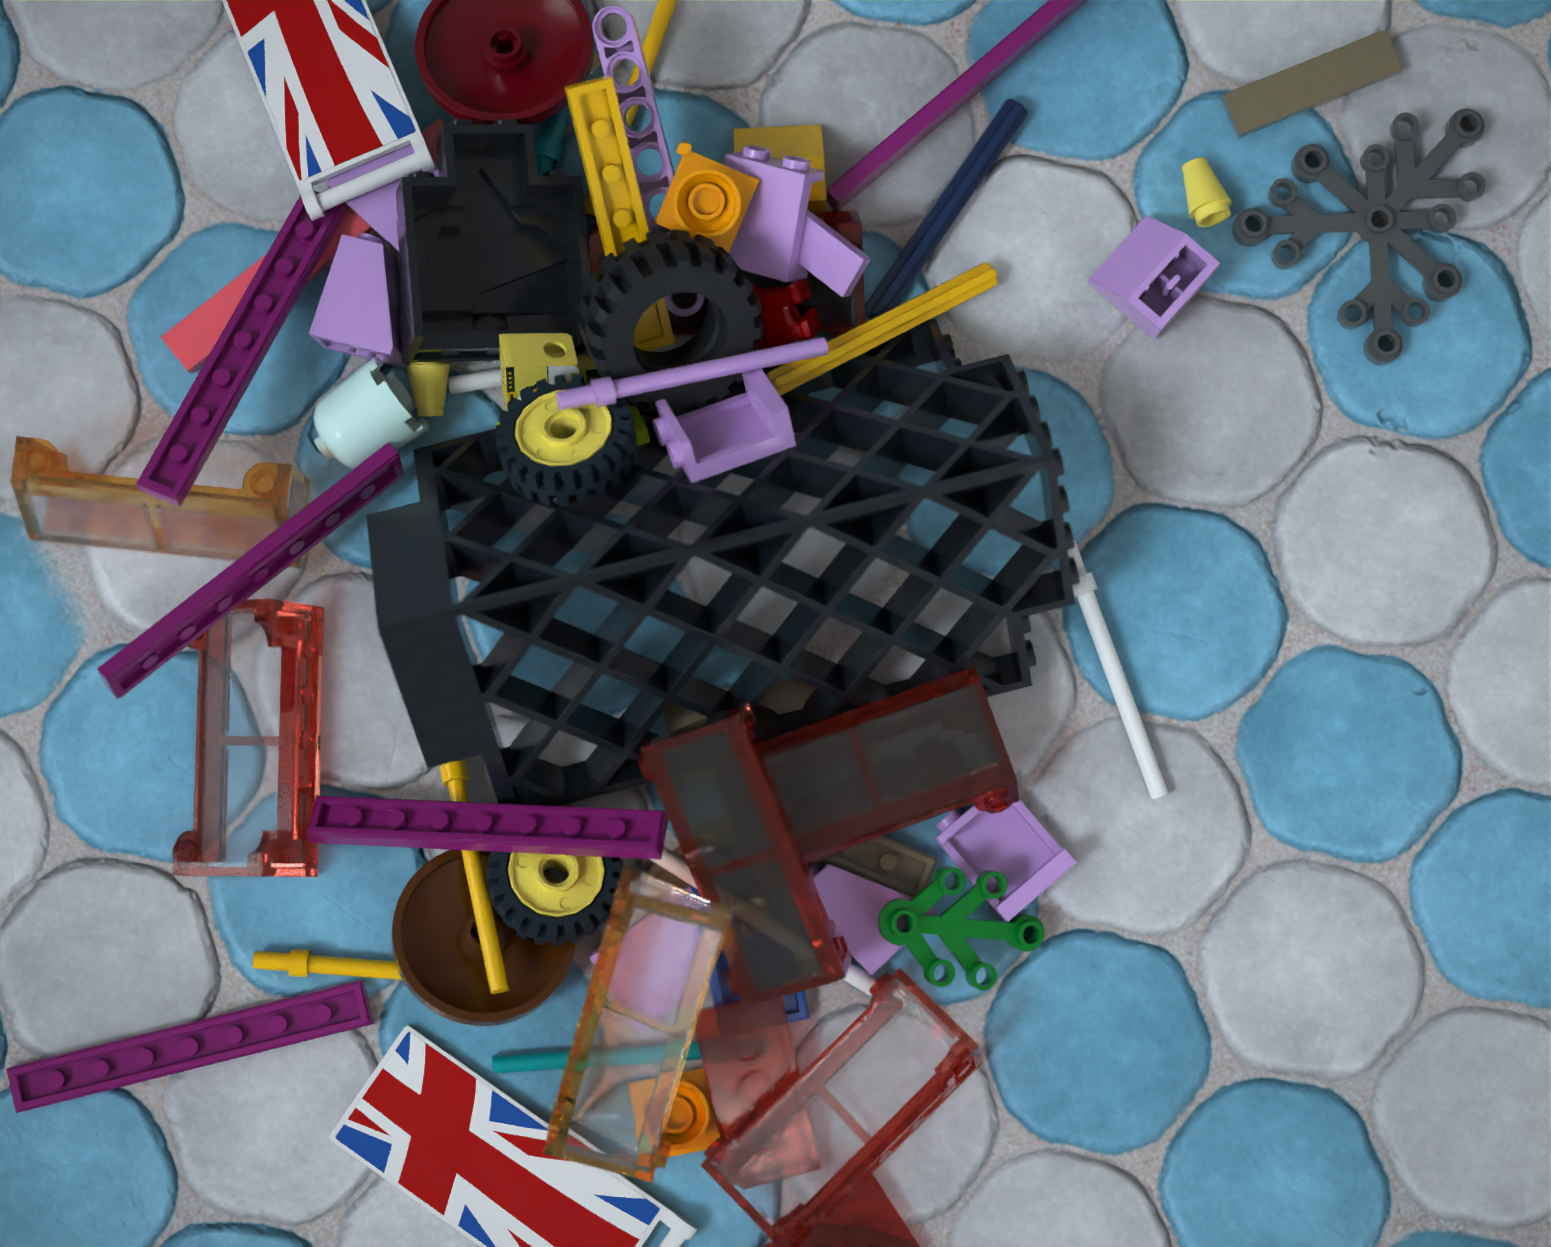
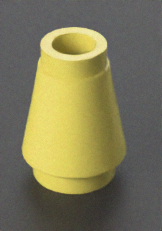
[1181,157,1232,228]
[406,362,450,417]

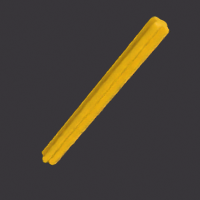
[766,262,998,396]

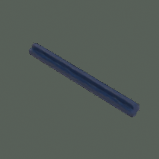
[863,99,1027,319]

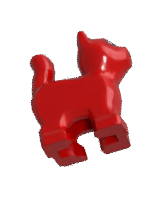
[749,278,821,350]

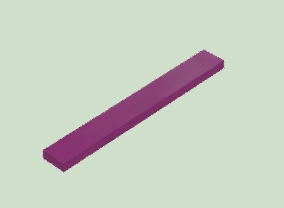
[827,0,1087,213]
[136,191,347,507]
[97,442,405,699]
[306,796,669,859]
[6,980,374,1113]

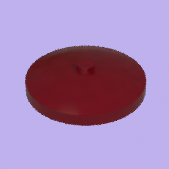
[415,0,594,125]

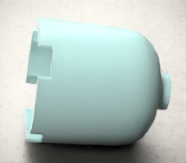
[314,357,429,469]

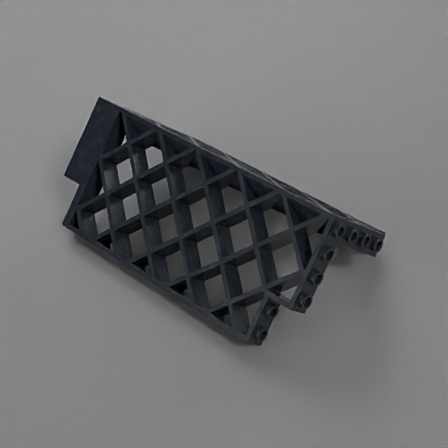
[366,318,1080,806]

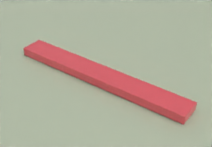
[161,118,446,374]

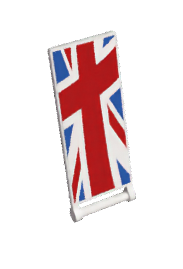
[222,0,436,221]
[329,1026,698,1247]

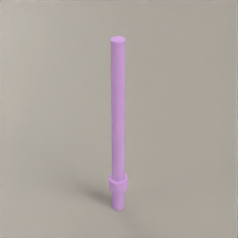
[555,337,828,410]

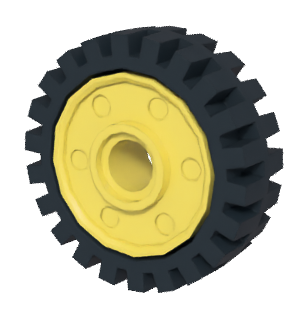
[495,374,637,507]
[486,805,624,946]

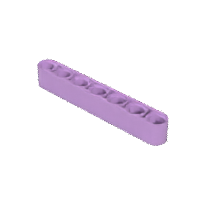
[592,6,706,317]

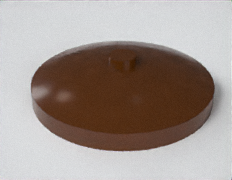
[391,850,576,1026]

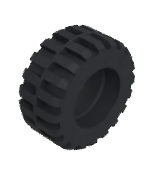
[579,229,764,415]

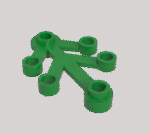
[877,866,1044,990]

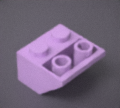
[1087,215,1220,340]

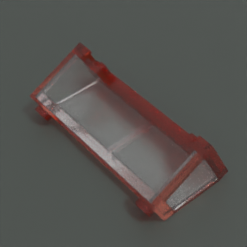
[172,599,324,877]
[700,968,983,1247]

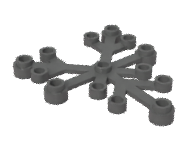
[1232,109,1486,366]

